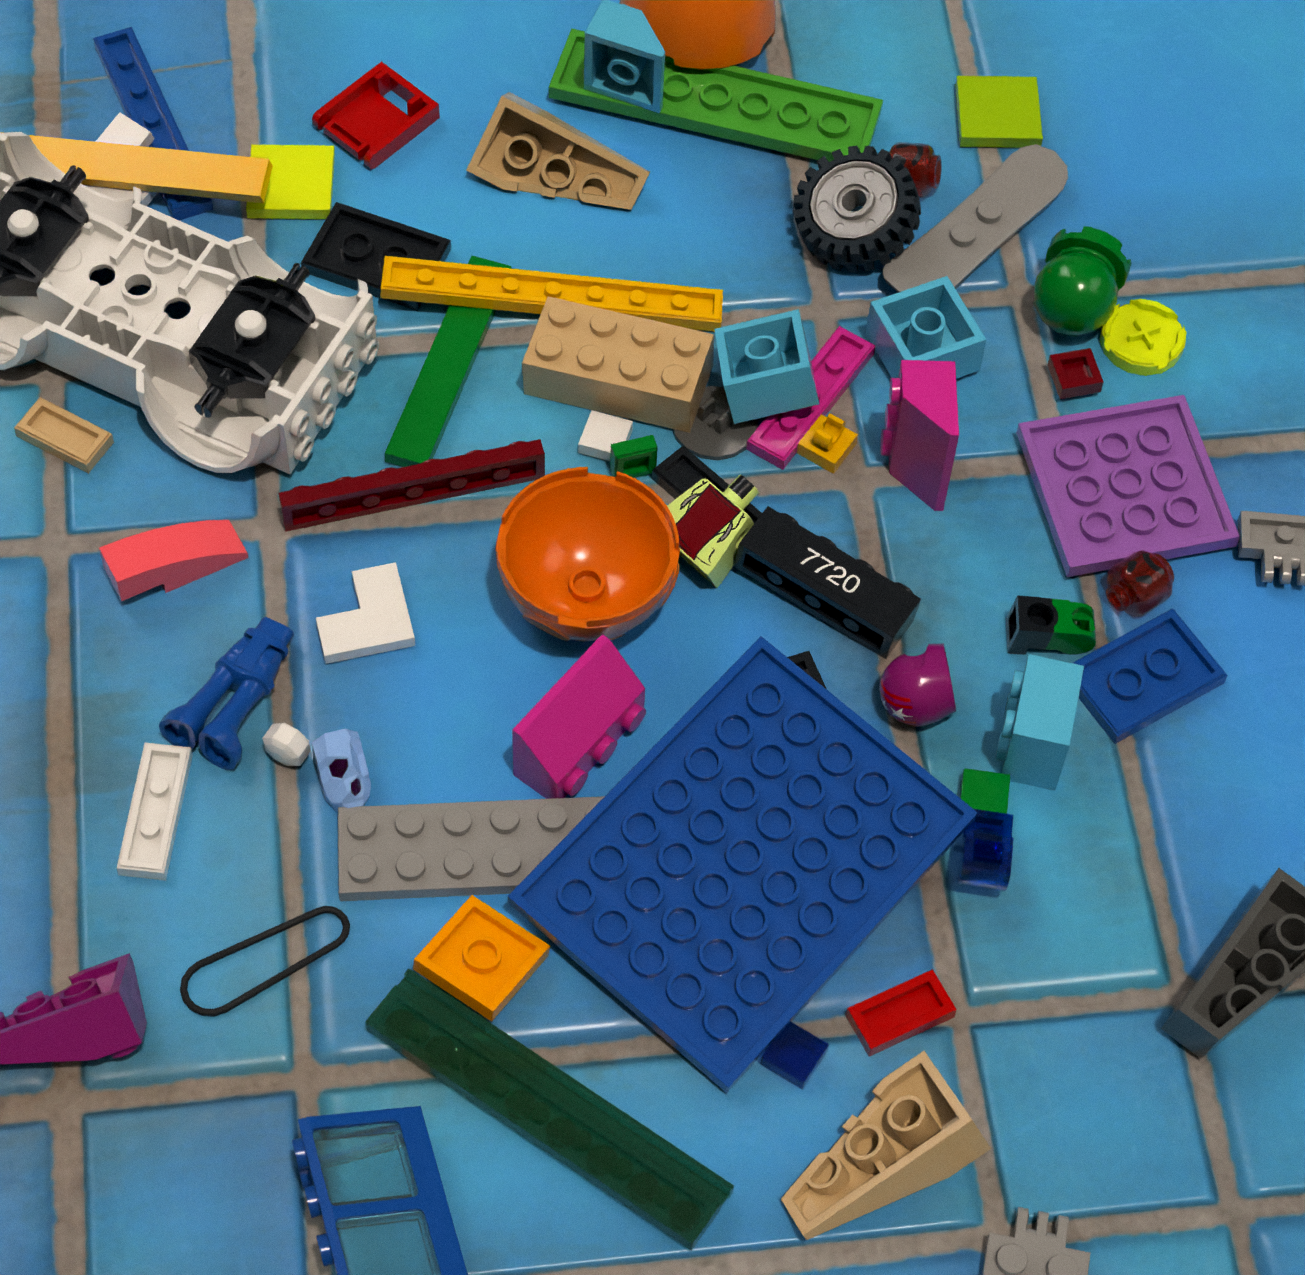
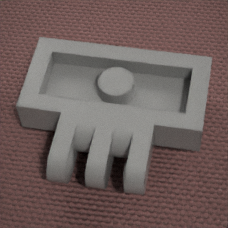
[1237,511,1305,586]
[982,1207,1091,1275]

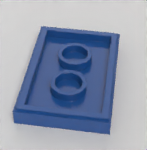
[1073,608,1228,744]

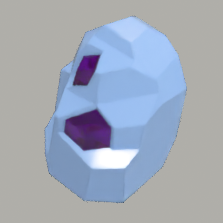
[312,728,371,812]

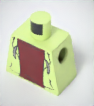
[667,475,759,588]

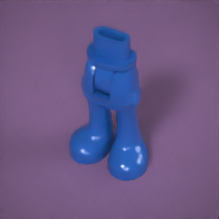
[159,617,294,770]

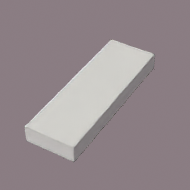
[117,742,193,881]

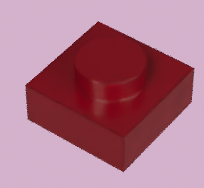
[1047,348,1104,399]

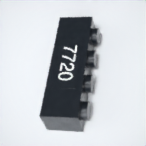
[734,506,921,659]

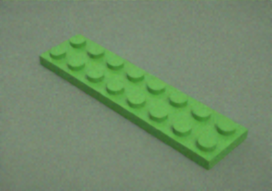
[549,28,883,162]

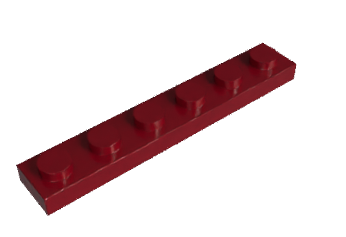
[278,439,545,532]

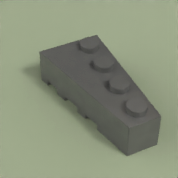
[1161,868,1305,1058]

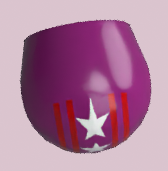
[879,643,956,727]

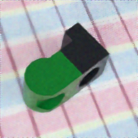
[1006,595,1096,654]

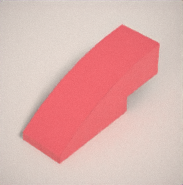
[99,520,248,601]

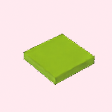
[955,76,1043,148]

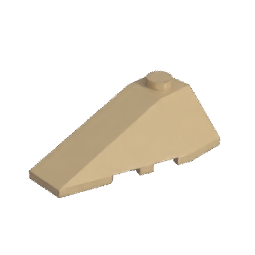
[466,92,650,210]
[781,1051,991,1240]

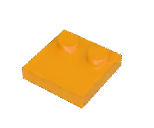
[413,895,550,1022]

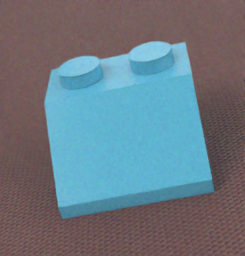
[584,0,665,113]

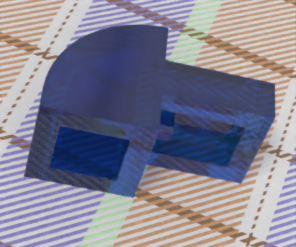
[957,809,1014,891]

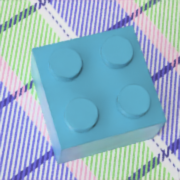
[866,276,986,379]
[714,309,819,424]
[995,654,1084,791]

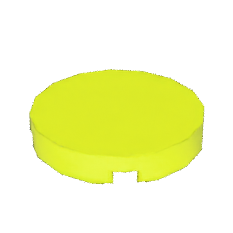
[1100,299,1187,376]

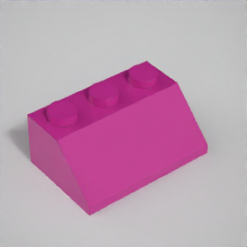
[881,360,959,511]
[512,634,646,799]

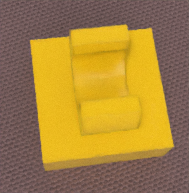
[797,413,858,474]

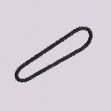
[180,906,350,1016]

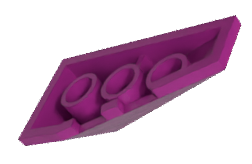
[0,953,147,1064]

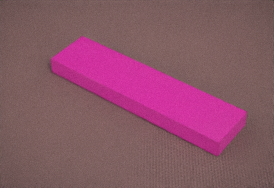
[746,326,876,470]

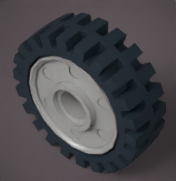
[793,145,921,272]

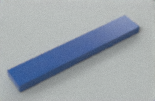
[93,27,213,221]

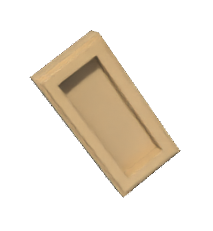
[14,397,114,474]

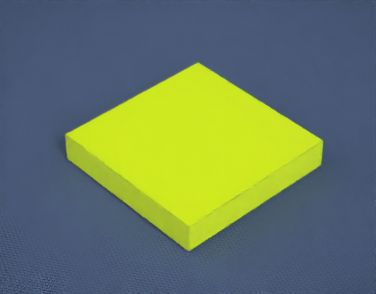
[246,144,335,219]

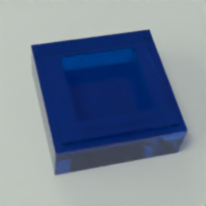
[760,1022,829,1090]

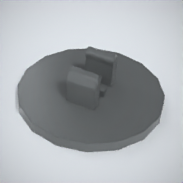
[672,386,758,461]

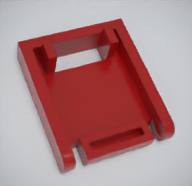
[312,61,440,169]

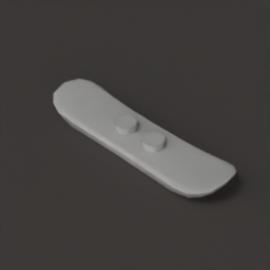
[883,144,1068,292]

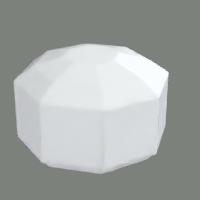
[262,723,311,766]

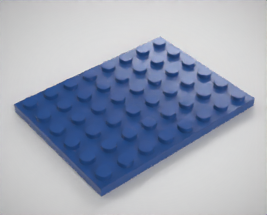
[508,636,978,1093]

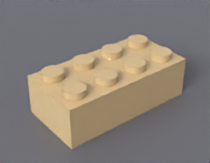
[522,296,714,433]

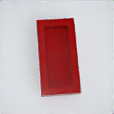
[846,969,957,1057]

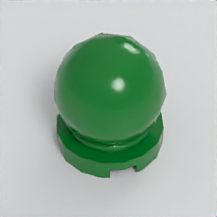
[1033,226,1132,337]

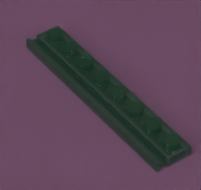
[365,968,734,1251]

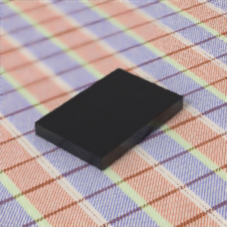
[301,202,451,311]

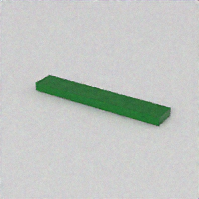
[384,255,511,467]

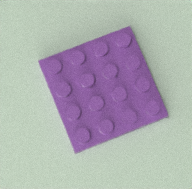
[1016,395,1240,577]

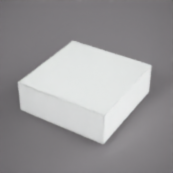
[578,410,633,461]

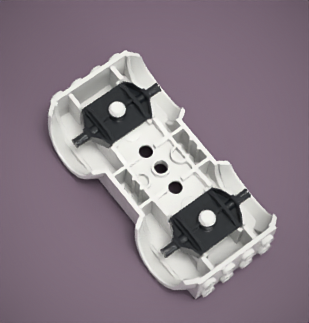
[0,132,379,474]

